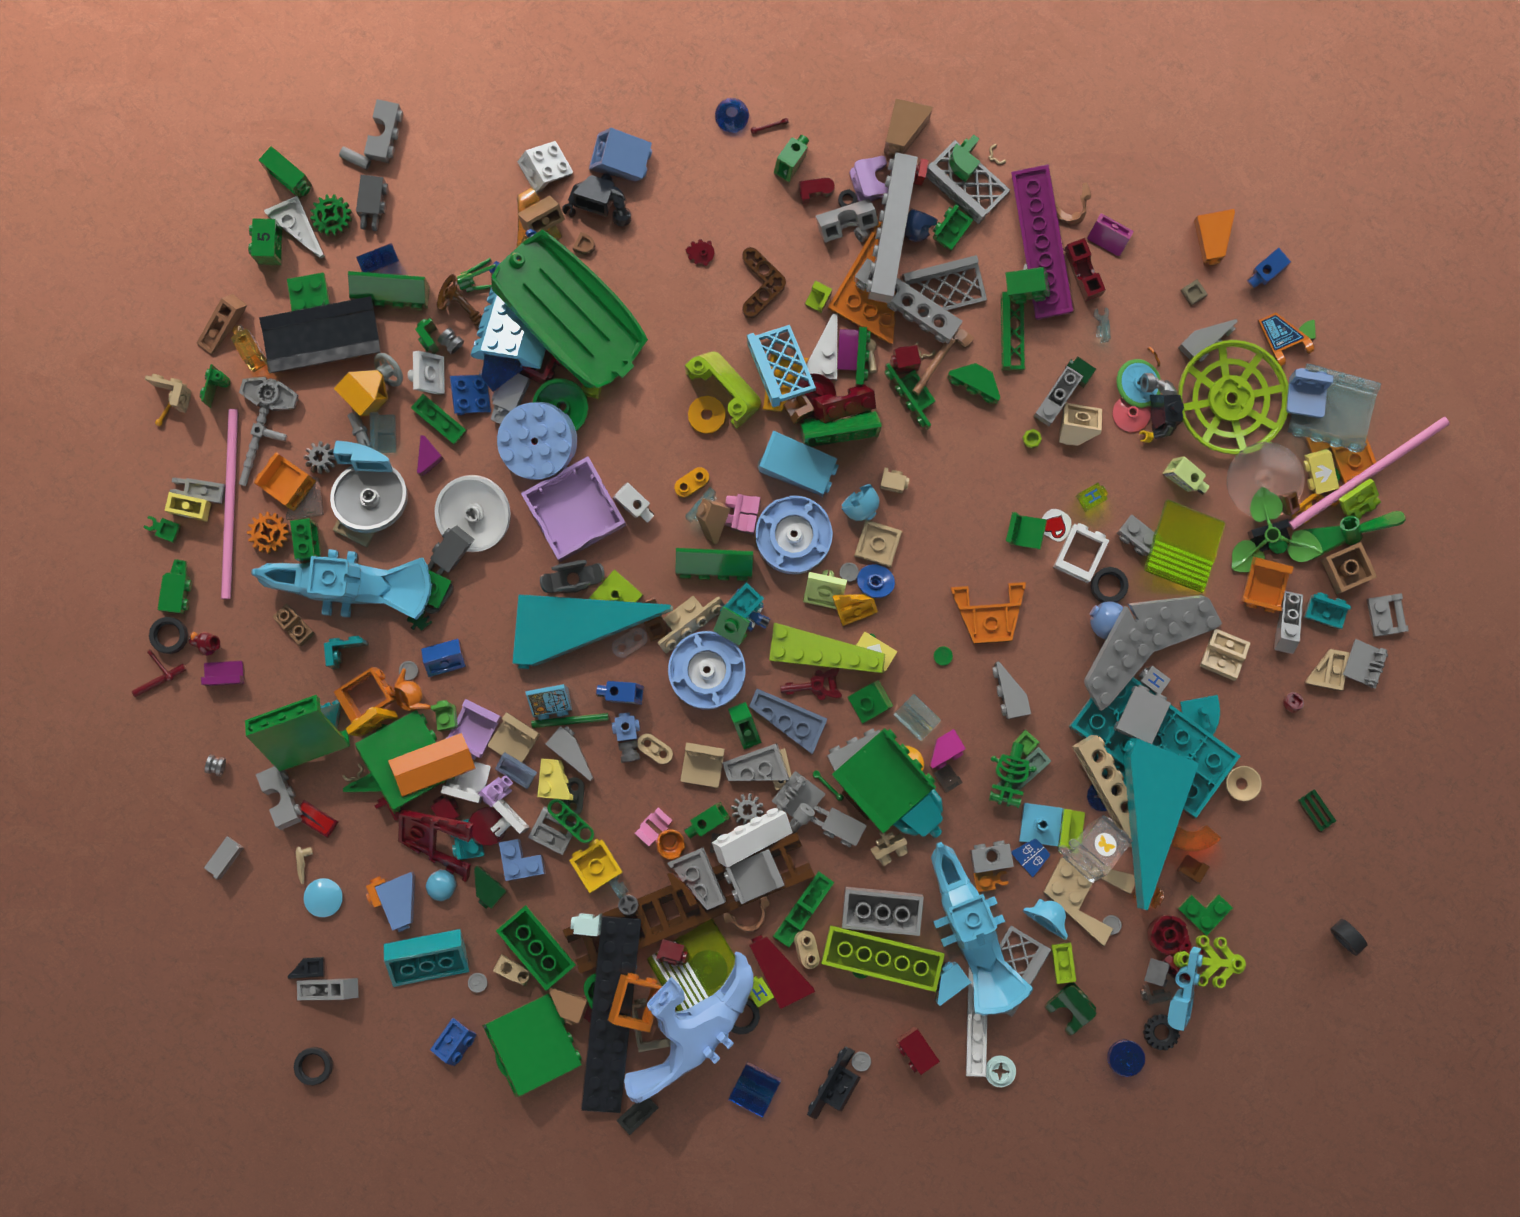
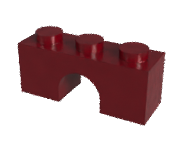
[1064,238,1106,302]
[813,384,876,423]

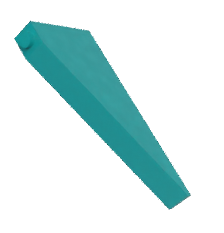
[513,594,673,669]
[1124,738,1199,910]

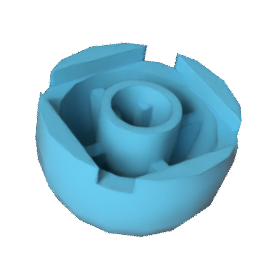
[841,484,880,521]

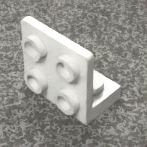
[517,141,573,194]
[441,761,491,803]

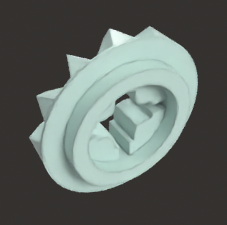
[986,1055,1016,1087]

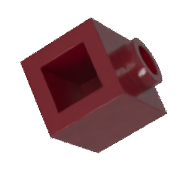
[430,795,461,820]

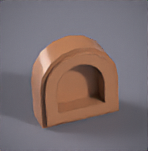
[573,232,595,255]

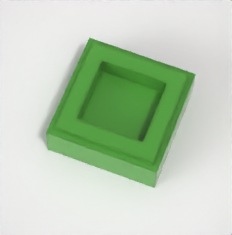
[1014,730,1040,757]

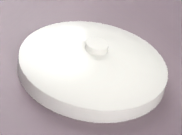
[435,475,511,552]

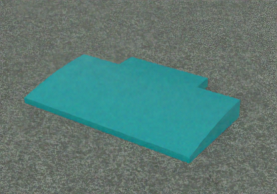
[1069,677,1241,819]

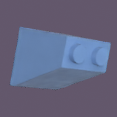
[589,128,652,181]

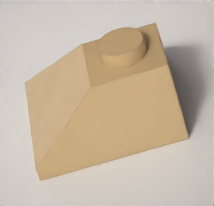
[1059,403,1102,446]

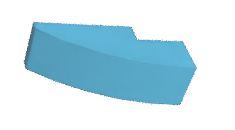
[333,441,393,472]

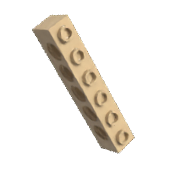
[1072,735,1132,848]

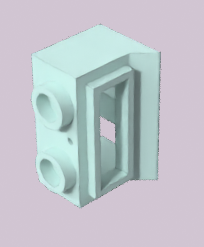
[571,913,602,936]

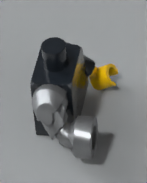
[1139,373,1184,443]

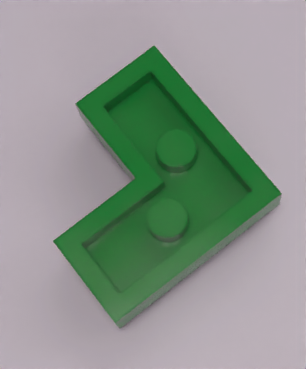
[1177,894,1233,936]

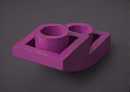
[837,329,859,370]

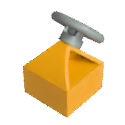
[334,353,403,416]

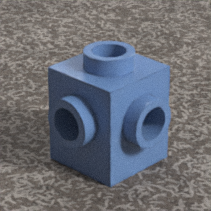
[612,713,640,742]

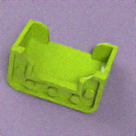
[685,351,761,429]

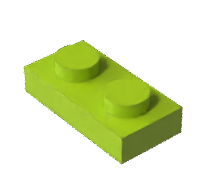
[1051,942,1076,984]

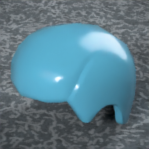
[426,869,457,901]

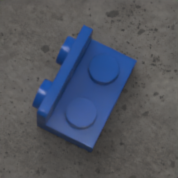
[430,1018,477,1066]

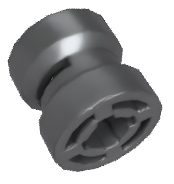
[437,328,464,354]
[618,740,640,763]

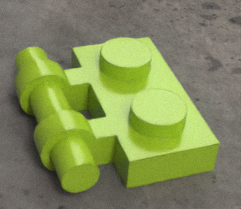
[1339,479,1381,519]

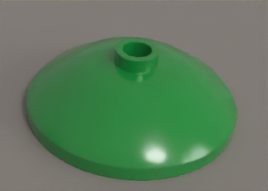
[532,378,589,431]

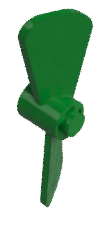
[1303,511,1406,560]

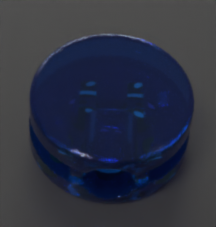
[1107,1039,1145,1077]

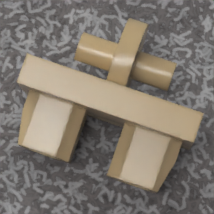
[870,832,908,866]

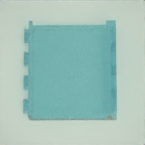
[1287,363,1381,452]

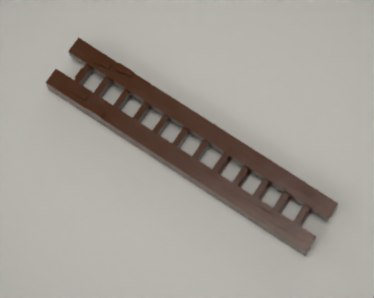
[562,833,815,973]

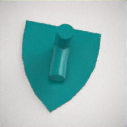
[1180,695,1220,735]

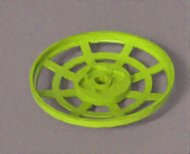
[1178,340,1289,455]

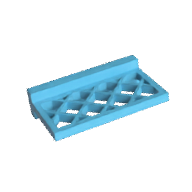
[747,325,816,407]

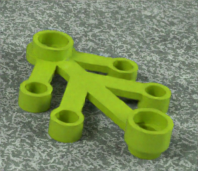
[1174,935,1246,988]

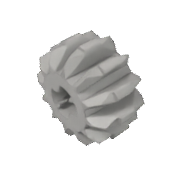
[304,441,336,474]
[731,793,764,825]

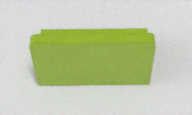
[1057,809,1085,850]

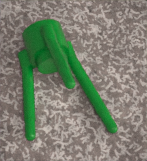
[457,258,496,292]

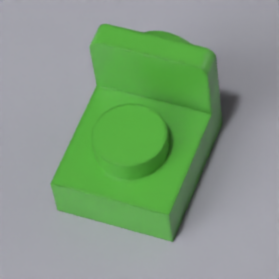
[431,700,458,732]

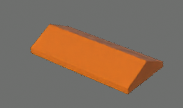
[388,733,476,797]

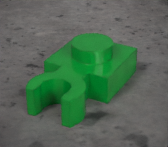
[144,516,181,543]

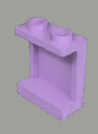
[446,699,502,760]

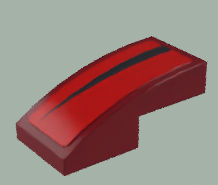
[300,800,339,838]

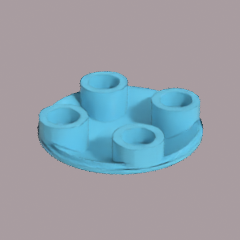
[304,878,343,917]

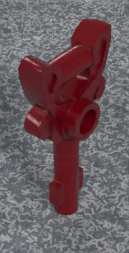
[780,668,842,700]

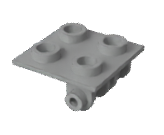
[1343,639,1388,688]
[772,771,826,817]

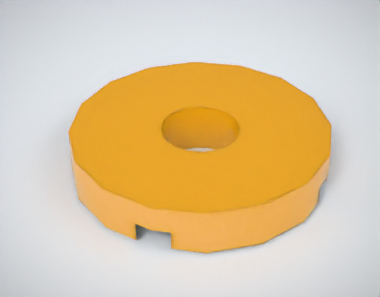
[688,396,726,434]

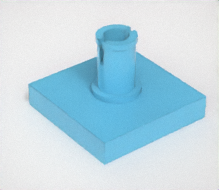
[1019,803,1063,846]

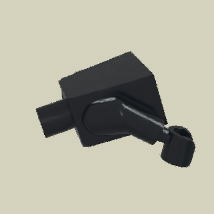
[562,174,631,226]

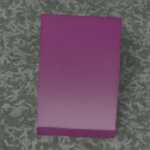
[417,435,444,476]

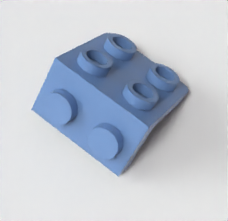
[1286,368,1333,418]

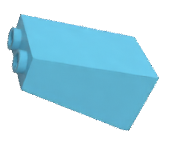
[759,431,839,497]

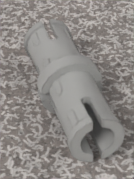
[347,411,372,448]

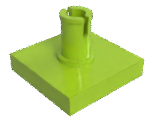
[589,569,643,602]

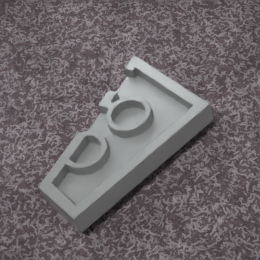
[667,848,726,910]

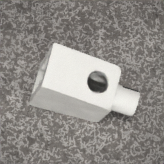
[612,482,655,523]

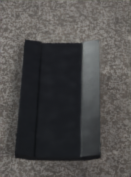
[259,296,381,374]

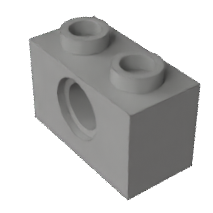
[970,840,1014,873]

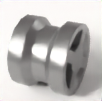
[205,754,226,776]
[618,895,638,915]

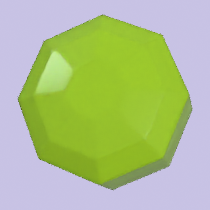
[1022,429,1042,449]

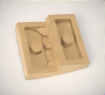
[1200,629,1250,681]

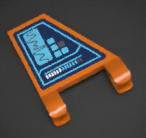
[1258,312,1315,366]

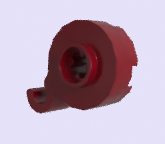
[1147,915,1204,955]

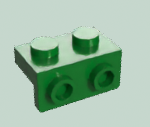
[933,204,973,251]
[415,318,439,354]

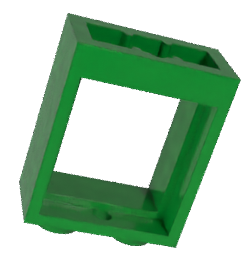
[259,146,312,199]
[290,518,322,563]

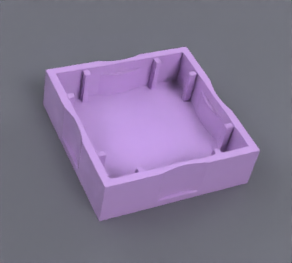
[521,456,626,562]

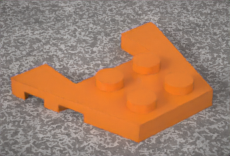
[1305,436,1376,508]
[951,582,1026,644]

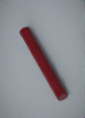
[131,664,187,697]

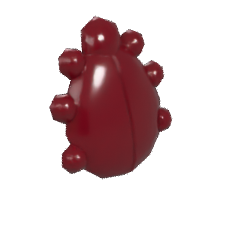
[685,239,715,266]

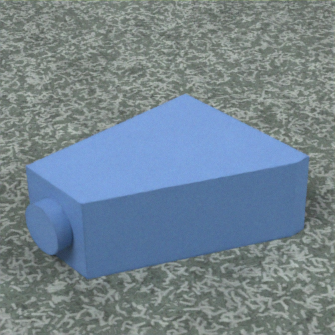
[375,872,415,932]

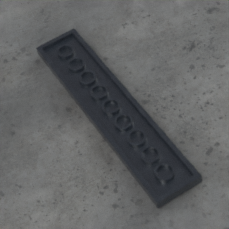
[581,915,641,1113]

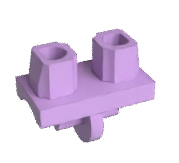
[478,775,513,807]

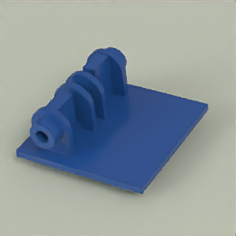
[450,375,491,416]

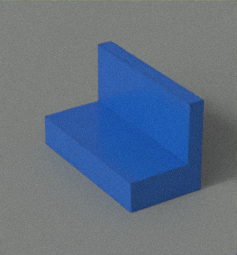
[421,639,466,677]

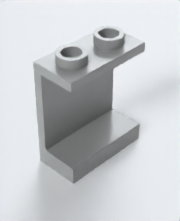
[1113,685,1171,744]
[724,849,784,904]

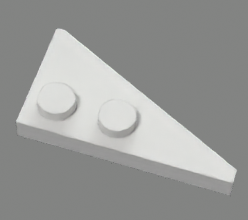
[264,196,325,258]
[803,314,838,380]

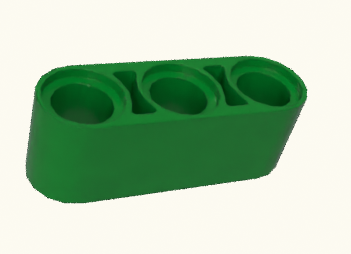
[547,799,595,843]

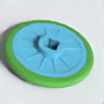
[1117,359,1161,408]

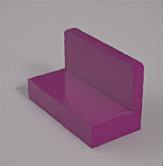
[1087,213,1134,256]
[201,661,244,686]

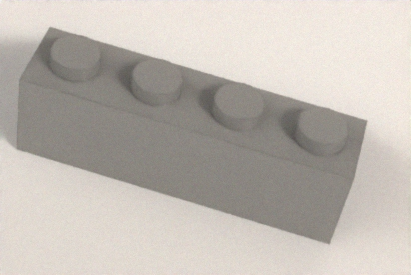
[842,886,924,936]

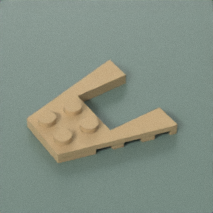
[1043,857,1135,946]

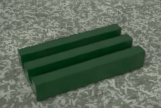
[1298,789,1336,832]

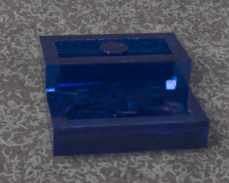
[728,1061,782,1117]

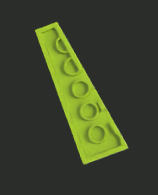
[769,623,886,673]

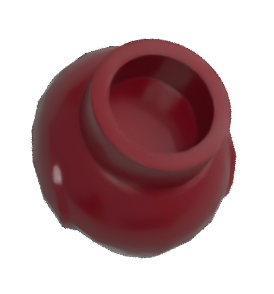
[188,632,220,656]

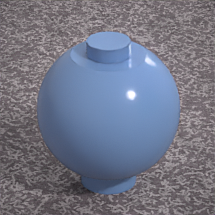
[1090,602,1124,639]

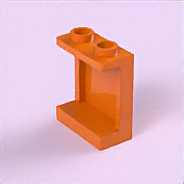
[254,452,316,512]
[1241,556,1294,613]

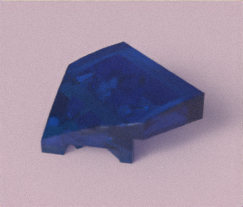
[481,354,524,392]

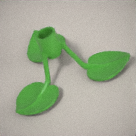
[1232,487,1323,572]

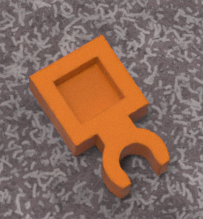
[973,870,1009,892]

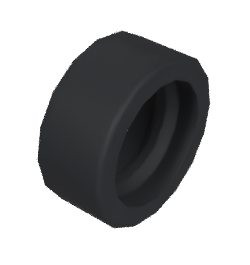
[1090,567,1129,603]
[149,617,188,654]
[1330,919,1368,956]
[731,998,760,1035]
[293,1047,333,1086]

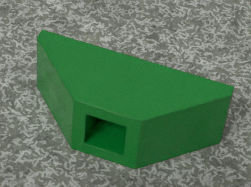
[947,363,1000,404]

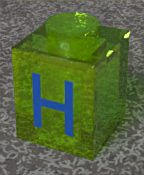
[1076,483,1108,512]

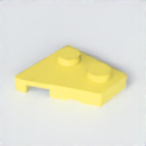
[537,758,573,800]

